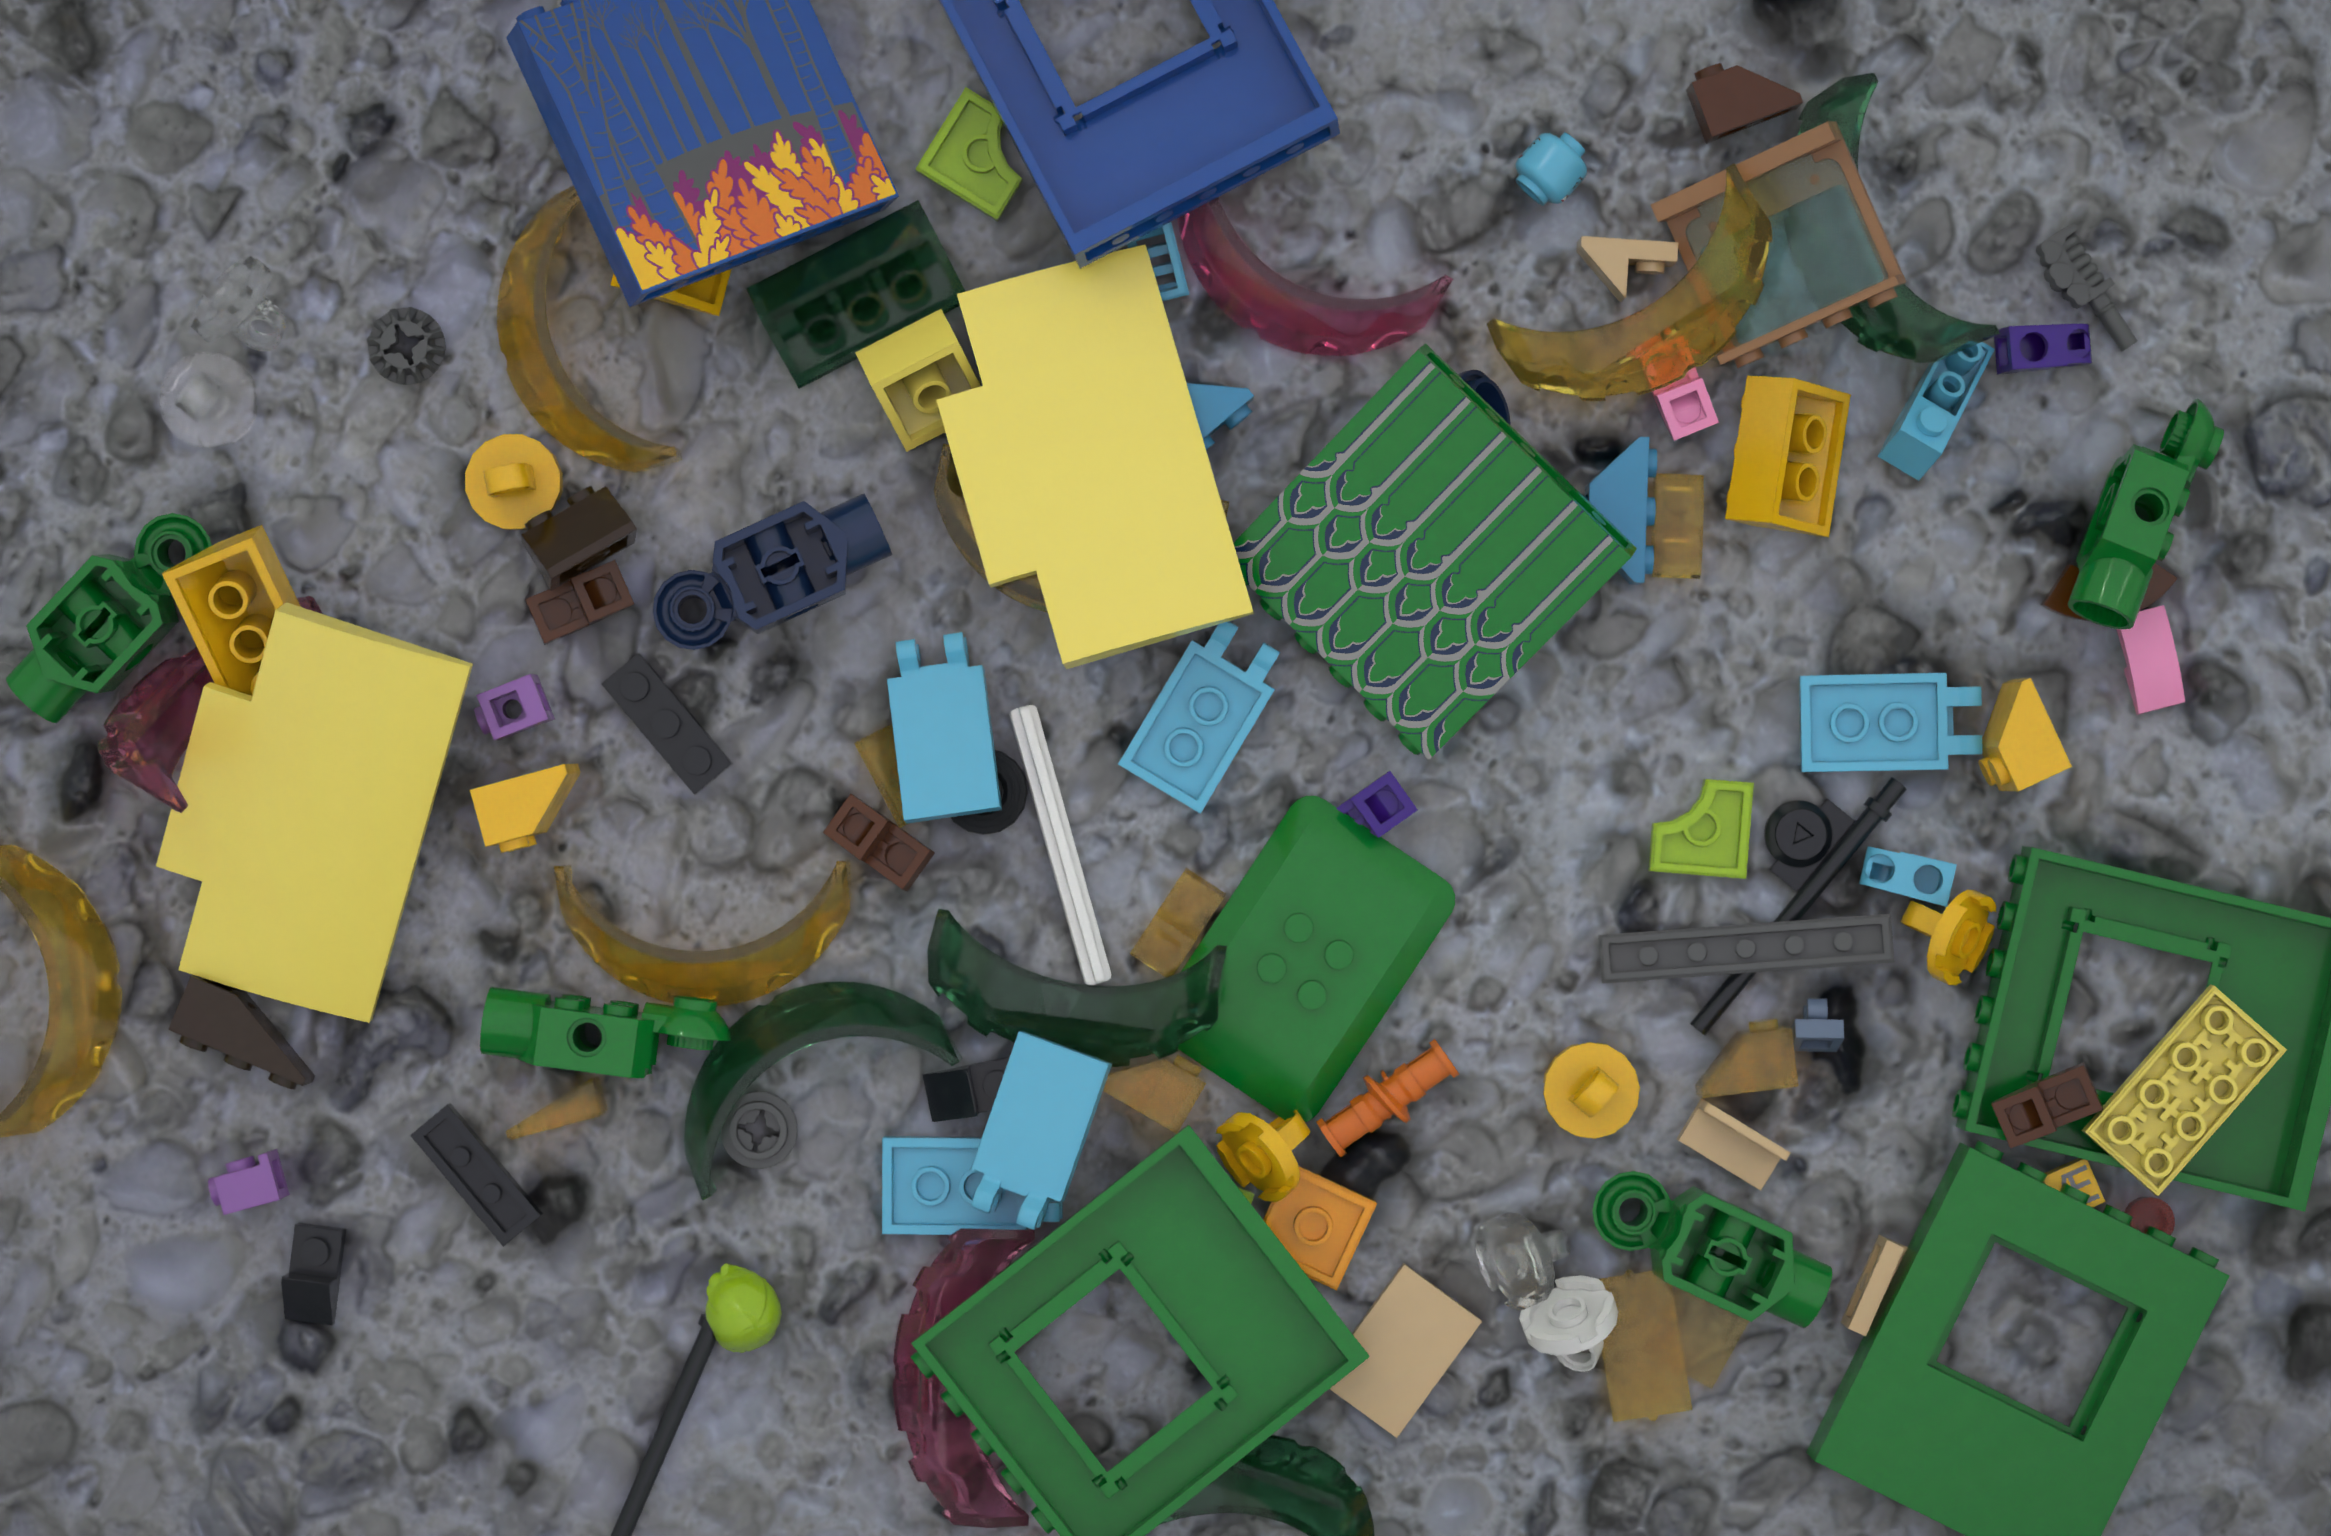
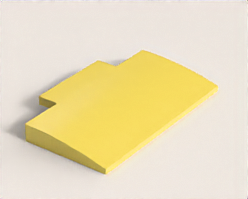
[936,244,1254,669]
[156,602,473,1023]

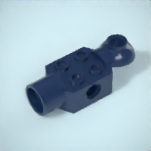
[652,493,892,650]

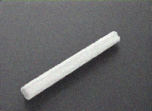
[1009,705,1112,985]

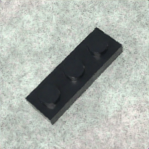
[602,653,733,795]
[410,1103,543,1247]

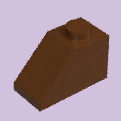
[1686,63,1803,144]

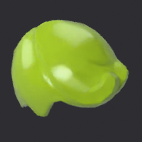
[705,1263,782,1353]

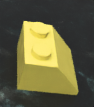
[855,309,981,452]

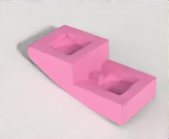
[1635,332,1719,441]
[2116,605,2185,715]

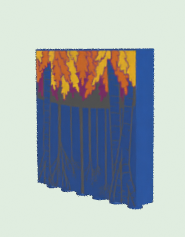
[506,0,899,307]

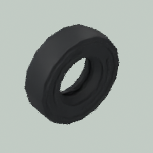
[950,750,1028,835]

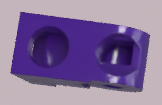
[1993,324,2092,375]

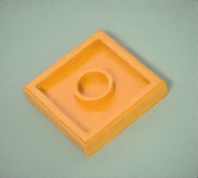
[1263,1165,1377,1291]

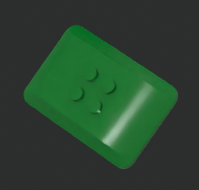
[1154,796,1455,1122]

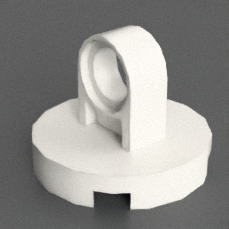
[1519,1275,1618,1372]

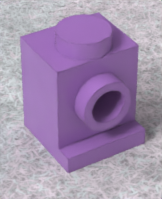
[474,674,555,740]
[208,1149,290,1215]

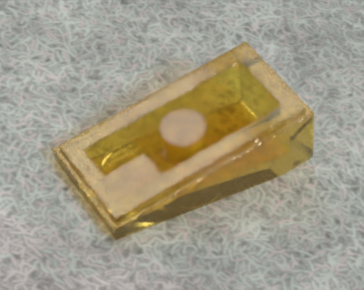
[505,1076,608,1140]

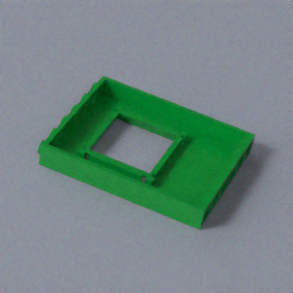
[1952,846,2331,1212]
[910,1125,1370,1536]
[1806,1140,2229,1536]

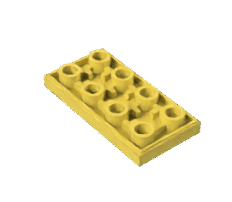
[2081,985,2287,1196]

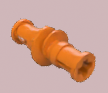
[1316,1039,1460,1157]

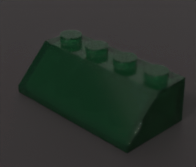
[746,200,965,389]

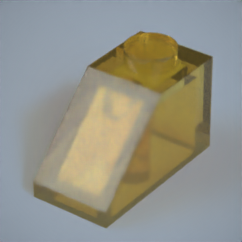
[1695,1018,1799,1098]
[1103,1054,1206,1134]

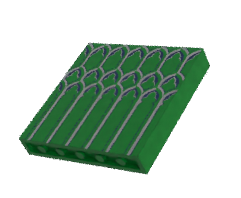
[1234,343,1637,760]

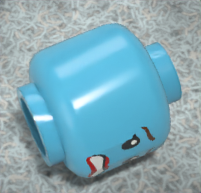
[1515,132,1587,206]

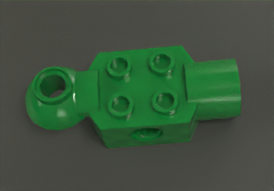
[2068,398,2224,629]
[6,513,212,723]
[480,987,731,1078]
[1592,1171,1832,1328]

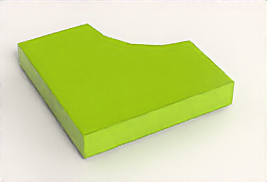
[915,87,1023,222]
[1648,779,1754,879]

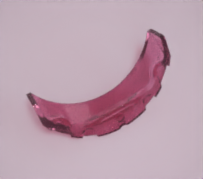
[1178,197,1453,357]
[98,596,322,813]
[893,1228,1035,1528]

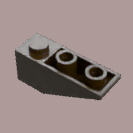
[168,975,315,1089]

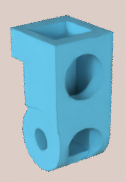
[1859,846,1957,907]

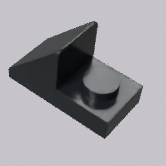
[922,1056,1010,1122]
[281,1223,346,1325]

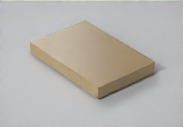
[1330,1263,1482,1438]

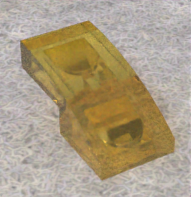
[1651,473,1704,579]
[1130,868,1226,980]

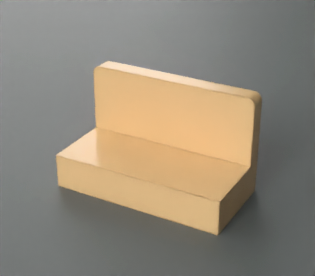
[1676,1098,1791,1191]
[1841,1235,1908,1336]

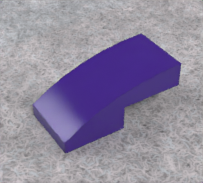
[1336,771,1418,838]

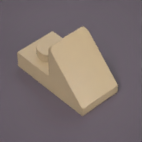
[1576,236,1679,302]

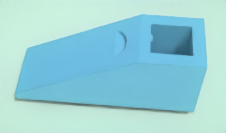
[1877,324,1995,481]

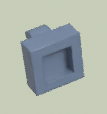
[1788,998,1844,1052]

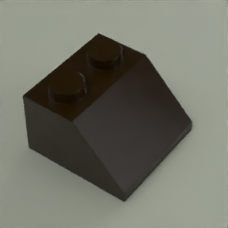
[521,486,637,591]

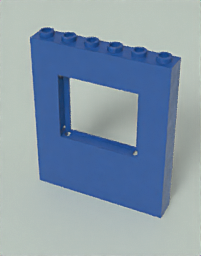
[938,0,1340,269]

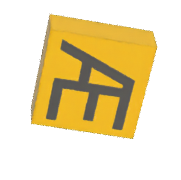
[2043,1158,2105,1208]

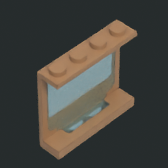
[1651,121,1907,369]

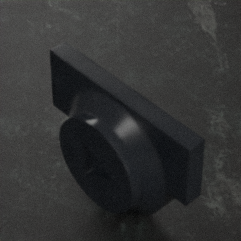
[1764,799,1855,892]

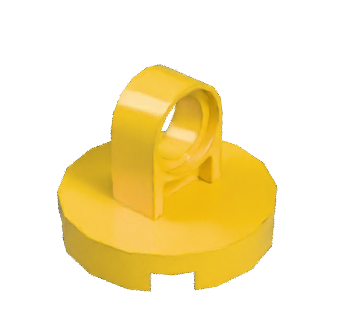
[465,434,563,530]
[1900,889,1996,985]
[1543,1042,1640,1139]
[1216,1110,1311,1202]

